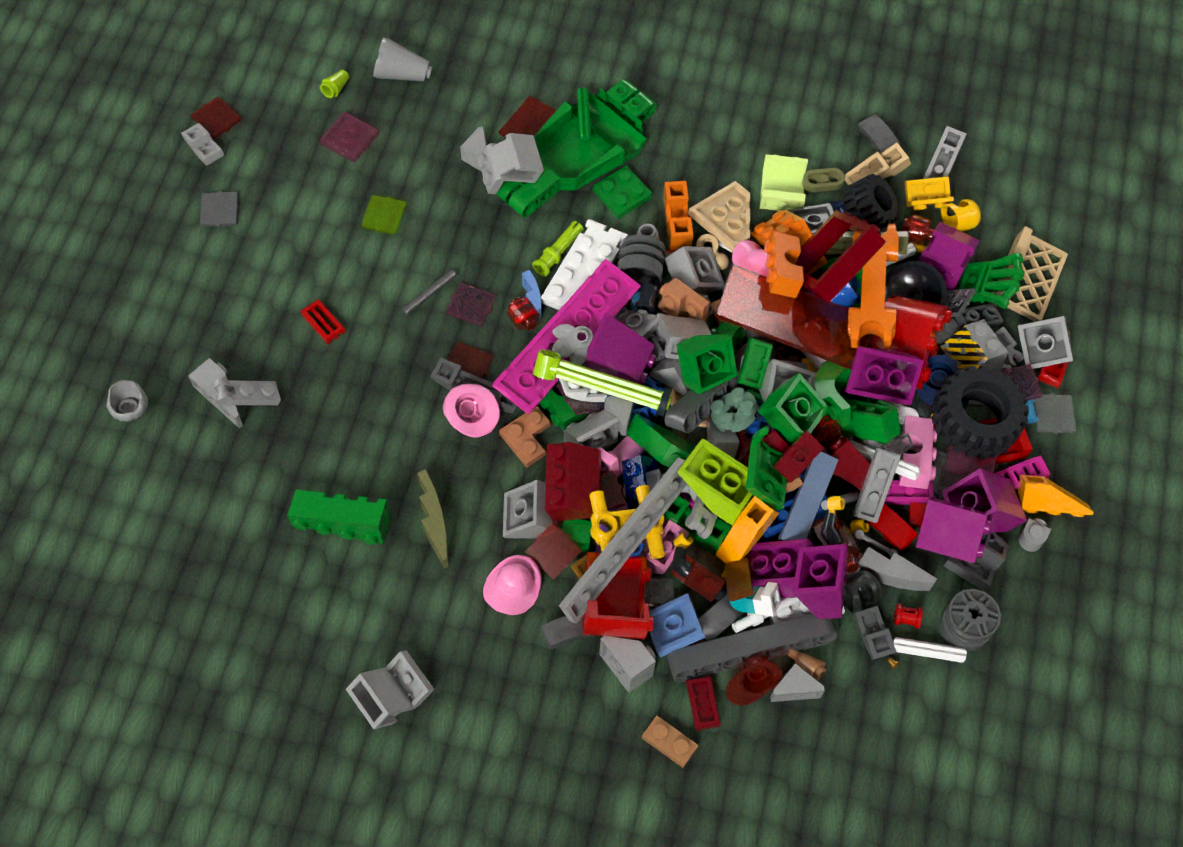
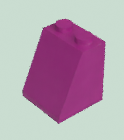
[585,313,657,385]
[941,468,1027,532]
[916,497,992,563]
[793,544,848,619]

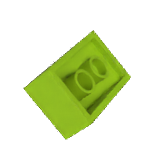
[677,438,753,526]

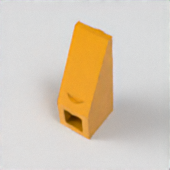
[1017,475,1094,517]
[715,496,779,564]

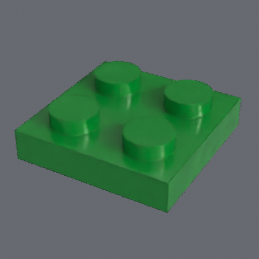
[592,165,653,219]

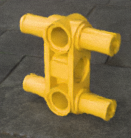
[589,485,665,559]

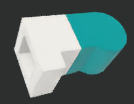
[730,582,781,617]

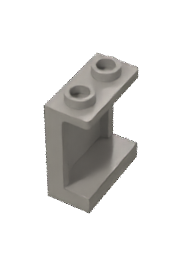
[656,314,712,359]

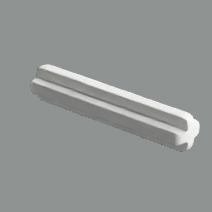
[893,637,967,662]

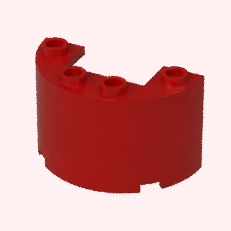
[871,295,952,389]
[582,552,653,640]

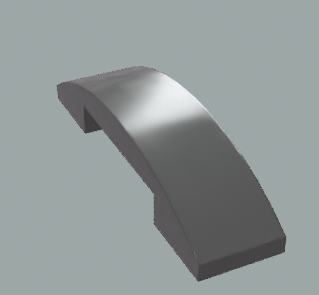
[430,358,518,414]

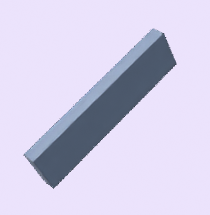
[778,452,838,541]

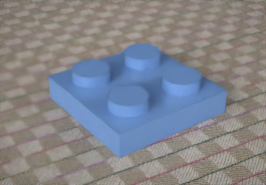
[649,593,705,658]

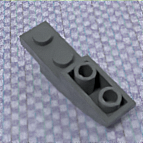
[936,303,1003,347]

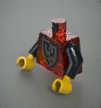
[812,496,869,573]
[670,531,728,602]

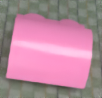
[641,520,690,574]

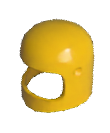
[940,199,981,232]

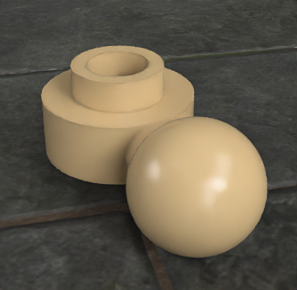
[697,234,729,271]

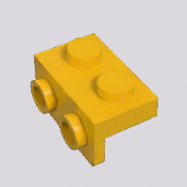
[905,177,954,210]

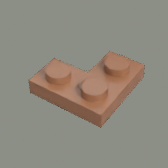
[499,407,550,468]

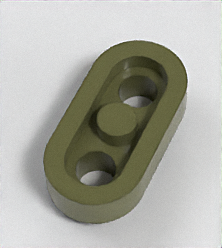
[802,168,845,192]

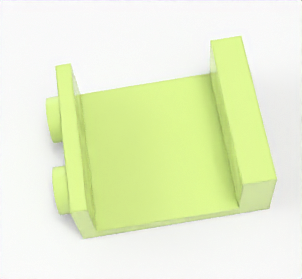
[759,154,808,211]

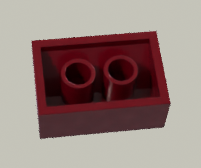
[545,442,601,522]

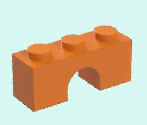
[663,181,693,251]
[764,231,804,298]

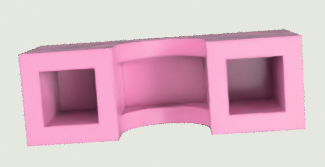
[899,416,937,489]

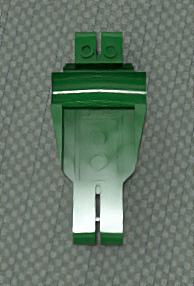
[496,79,657,218]

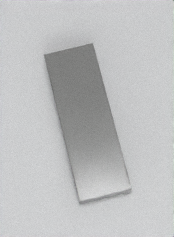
[853,447,901,523]

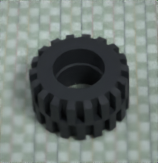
[843,174,899,230]

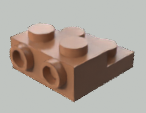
[658,277,710,324]

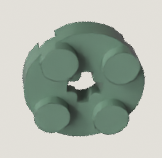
[710,387,759,433]

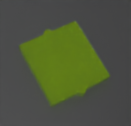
[361,195,406,235]

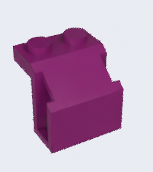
[918,222,980,290]

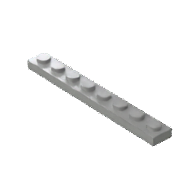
[559,458,687,624]

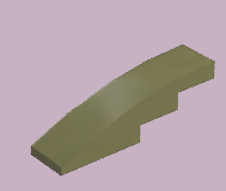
[417,469,449,569]

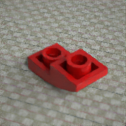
[865,504,918,552]

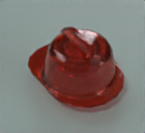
[726,656,782,706]

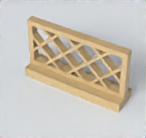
[988,226,1068,322]

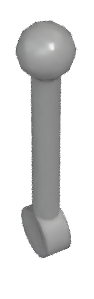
[853,529,898,557]

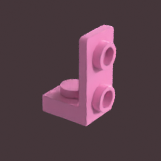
[598,436,644,480]

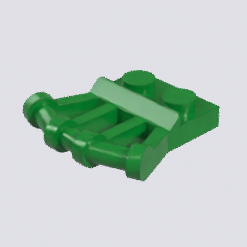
[959,253,1025,309]

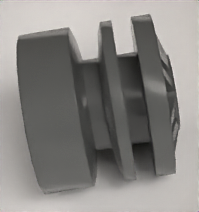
[617,234,666,292]
[939,589,1001,652]

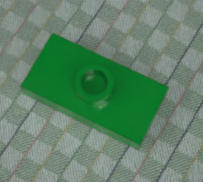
[737,338,773,390]

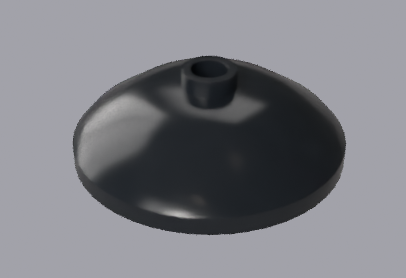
[885,261,947,305]

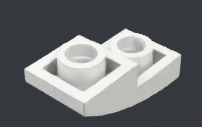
[559,379,607,402]

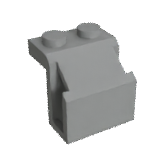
[478,133,544,194]
[346,650,434,729]

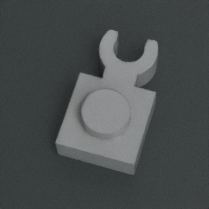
[995,326,1024,368]

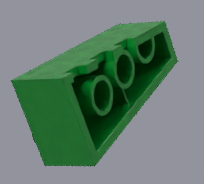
[287,490,391,545]

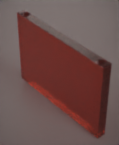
[499,96,557,138]

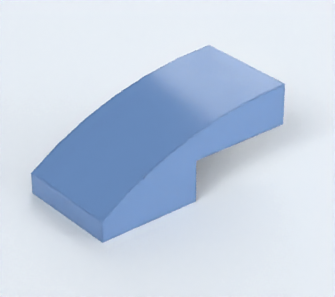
[522,270,541,322]

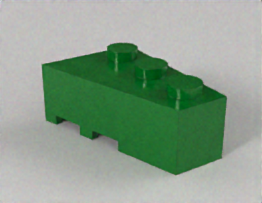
[827,393,901,444]

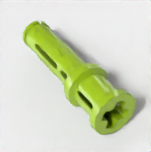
[532,221,584,277]

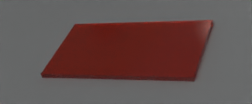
[715,264,869,370]

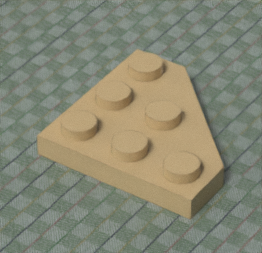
[688,181,750,252]

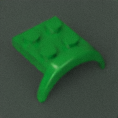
[745,426,787,511]

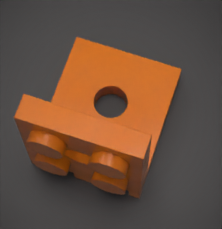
[750,210,828,275]

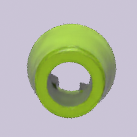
[320,70,349,98]

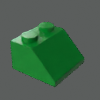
[676,334,737,395]
[758,373,829,445]

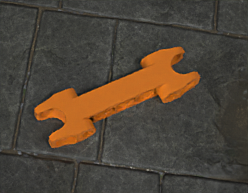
[848,224,899,349]

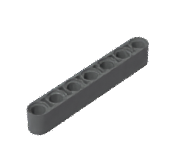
[665,337,777,433]
[666,614,837,682]

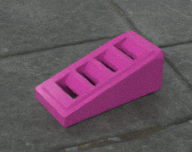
[995,456,1050,492]

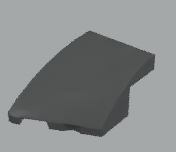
[944,532,1009,592]

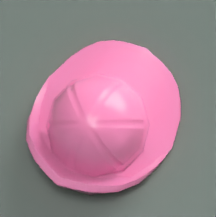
[732,240,768,285]
[443,384,500,438]
[483,555,541,615]

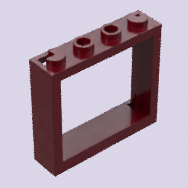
[795,210,886,304]

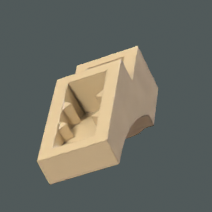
[844,143,911,186]

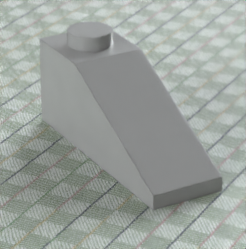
[923,126,966,179]
[189,358,243,428]

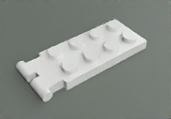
[541,219,629,310]

